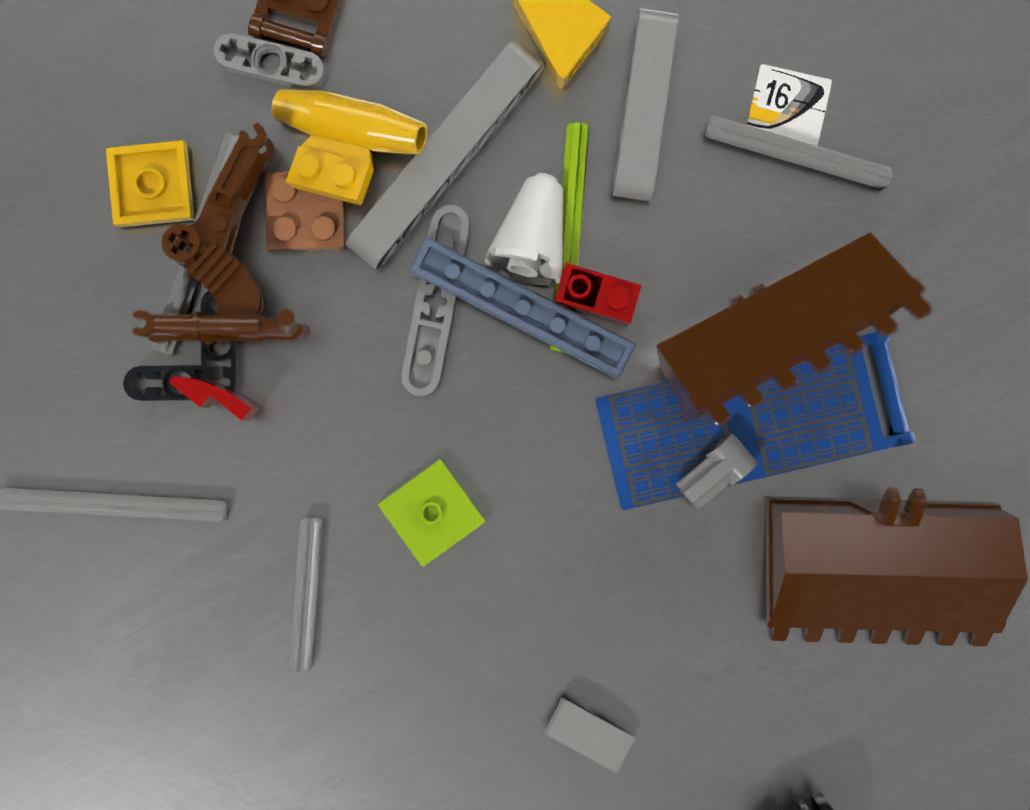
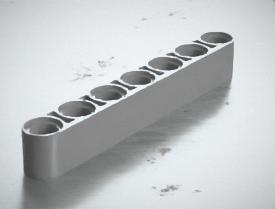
[345,39,545,270]

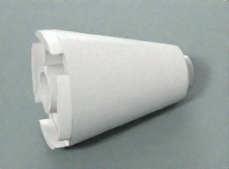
[485,173,563,287]

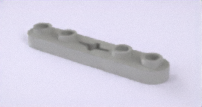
[401,205,470,396]

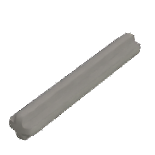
[289,517,322,672]

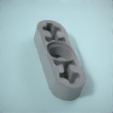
[213,33,326,90]

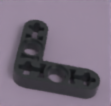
[123,290,240,401]

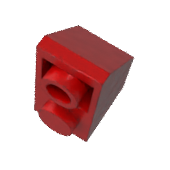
[555,263,642,327]

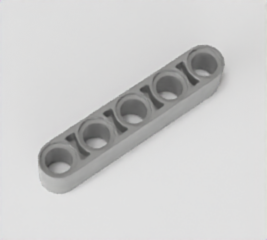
[612,8,679,201]

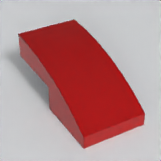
[169,376,259,421]

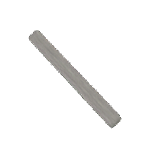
[705,116,893,189]

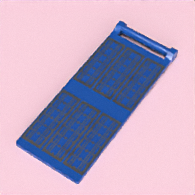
[596,332,916,510]

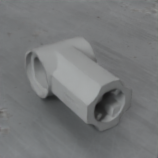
[675,433,758,510]

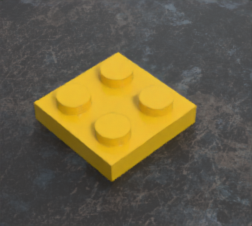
[106,140,195,228]

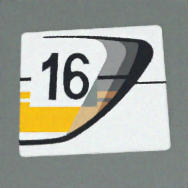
[747,64,832,146]

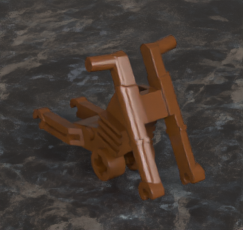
[133,123,310,344]

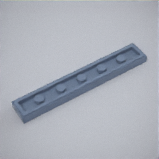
[409,236,637,379]

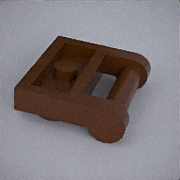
[248,0,342,57]

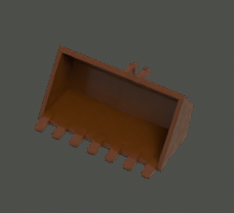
[656,232,932,425]
[766,488,1028,647]

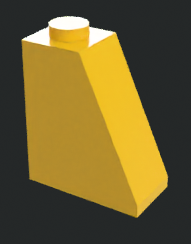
[513,0,611,90]

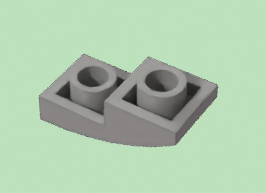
[544,698,635,773]

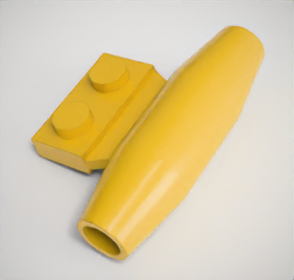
[272,89,427,206]

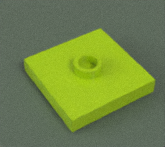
[377,459,486,567]

